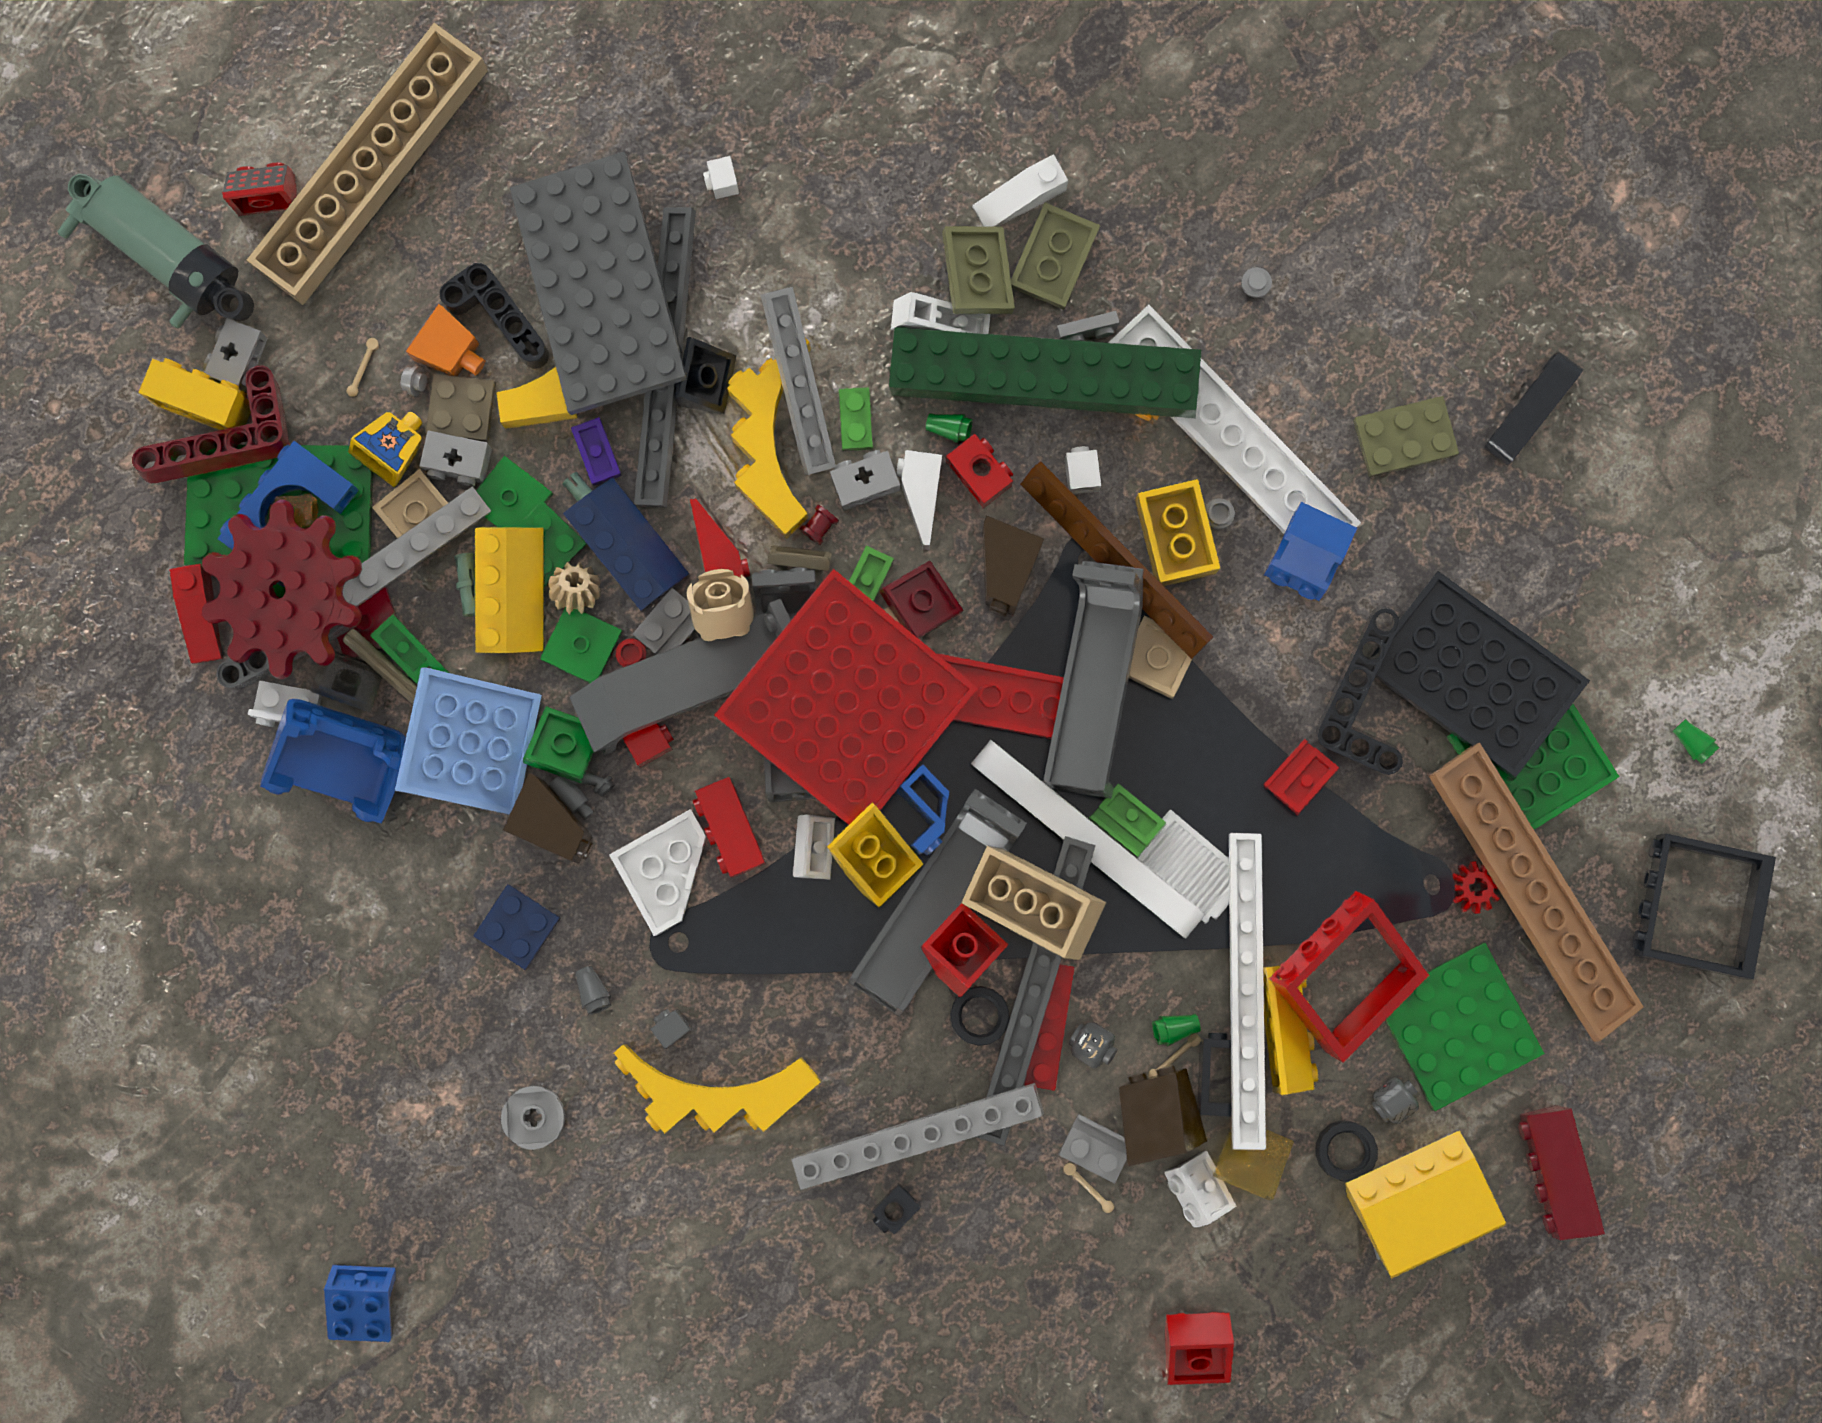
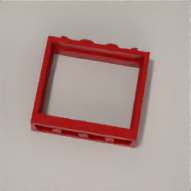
[1269,891,1429,1063]

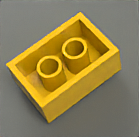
[138,358,251,430]
[1135,479,1220,586]

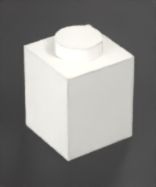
[1065,446,1101,494]

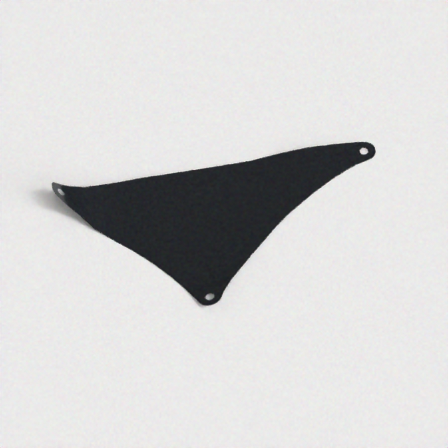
[649,538,1455,974]

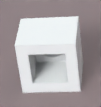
[703,156,739,199]

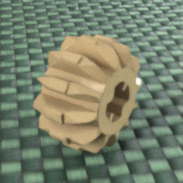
[548,562,600,614]

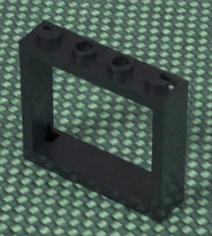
[1632,833,1776,980]

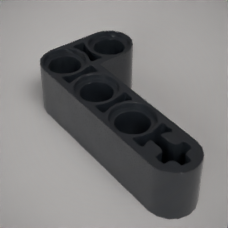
[439,263,549,369]
[1483,351,1584,466]

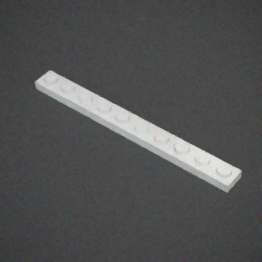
[1229,833,1266,1150]

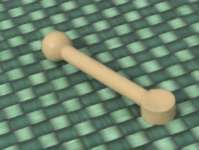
[346,338,379,397]
[1148,1033,1201,1077]
[1063,1162,1114,1213]

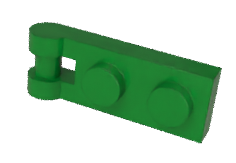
[370,614,450,685]

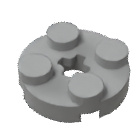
[501,1086,565,1150]

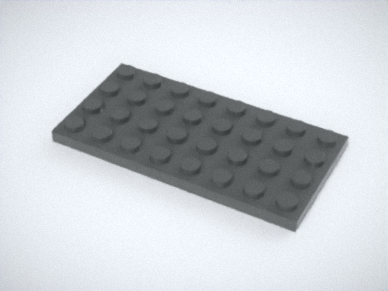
[510,151,688,415]

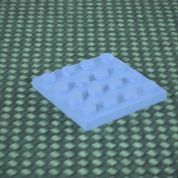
[395,667,542,815]

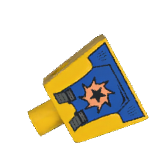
[348,412,422,488]

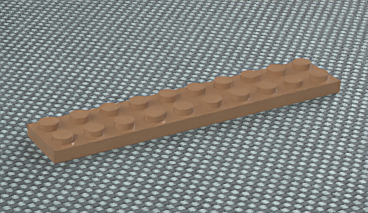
[1429,743,1644,1042]

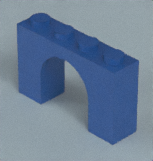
[217,441,359,587]

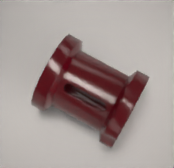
[799,504,839,545]

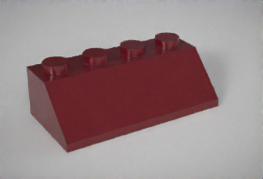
[1518,1105,1605,1240]

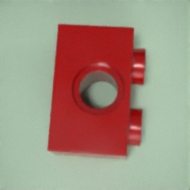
[946,434,1013,509]

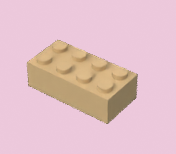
[962,846,1106,960]

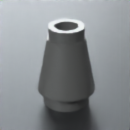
[575,966,611,1015]

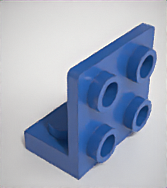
[324,1265,396,1342]

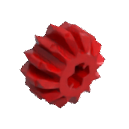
[1452,861,1500,914]

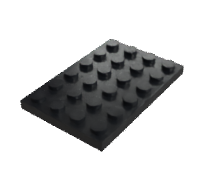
[1371,571,1590,779]

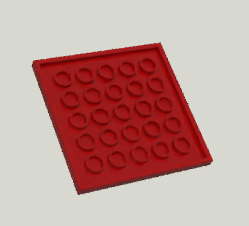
[714,569,978,825]

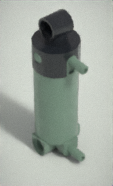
[58,174,254,328]

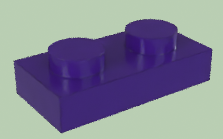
[571,417,622,486]

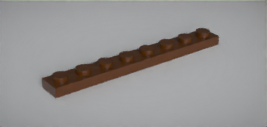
[1020,461,1213,659]

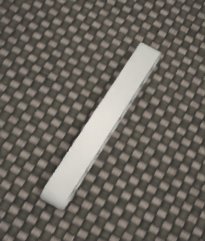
[971,739,1206,938]

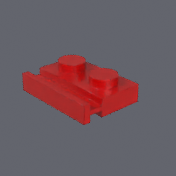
[1264,739,1339,815]

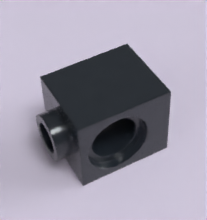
[872,1183,921,1235]

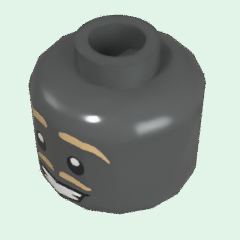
[1069,1022,1118,1069]

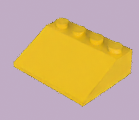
[1345,1130,1506,1279]

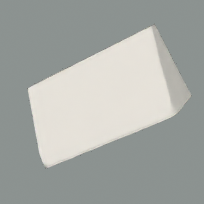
[793,815,835,880]

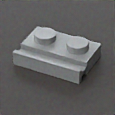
[632,588,696,655]
[1058,1114,1127,1184]

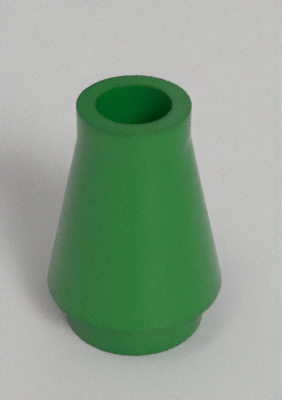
[926,413,973,444]
[1672,719,1720,765]
[1152,1014,1201,1047]

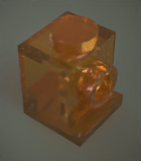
[269,494,318,529]

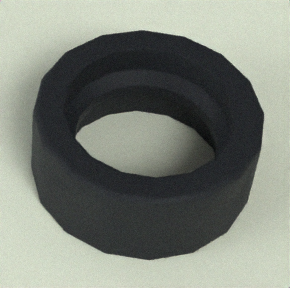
[950,986,1010,1046]
[1315,1121,1378,1182]

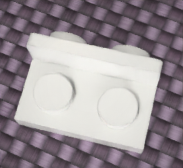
[248,681,322,727]
[1165,1150,1237,1228]

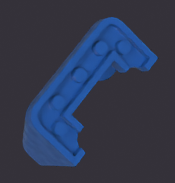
[260,699,406,824]

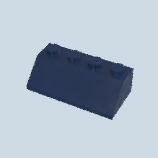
[563,478,689,612]

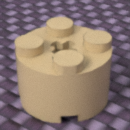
[687,569,754,641]

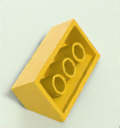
[475,527,544,653]
[1263,965,1318,1095]

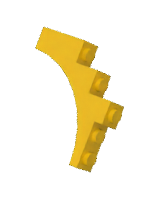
[727,338,811,539]
[496,367,577,429]
[614,1044,822,1134]

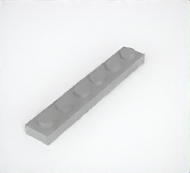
[760,287,836,475]
[343,486,491,607]

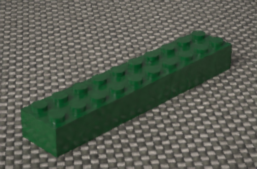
[889,327,1202,418]

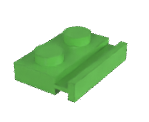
[1089,784,1166,859]

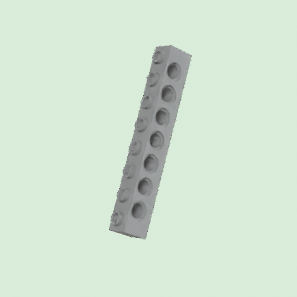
[791,1083,1044,1190]

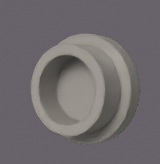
[1241,267,1272,298]
[401,365,428,396]
[1205,498,1235,529]

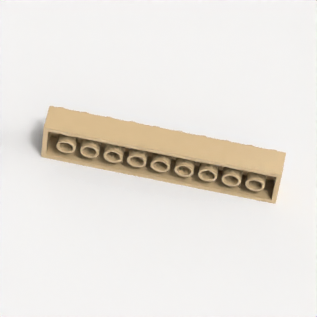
[247,23,488,305]

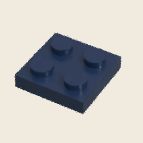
[473,884,561,970]

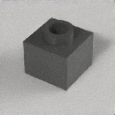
[650,1009,692,1049]

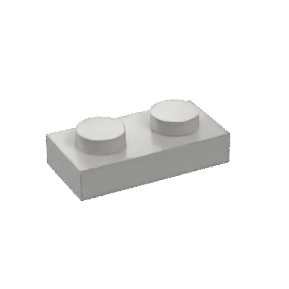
[1056,311,1119,341]

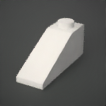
[972,154,1068,227]
[891,292,990,334]
[896,450,942,550]

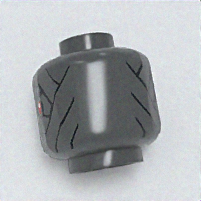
[1372,1078,1420,1124]

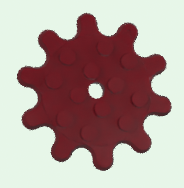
[202,500,362,679]

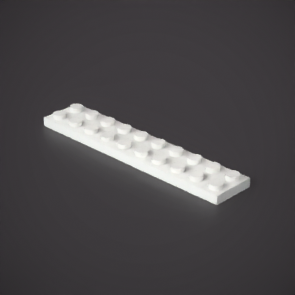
[1108,305,1361,533]

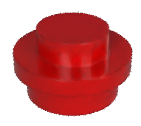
[616,638,647,667]

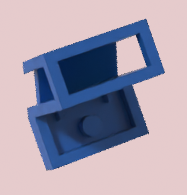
[1264,502,1357,601]
[896,765,949,855]

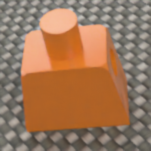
[406,304,486,376]

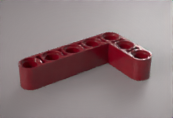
[132,365,289,484]

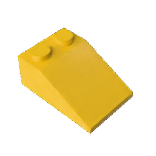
[827,803,923,907]

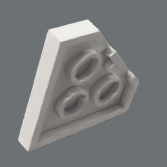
[609,809,707,936]

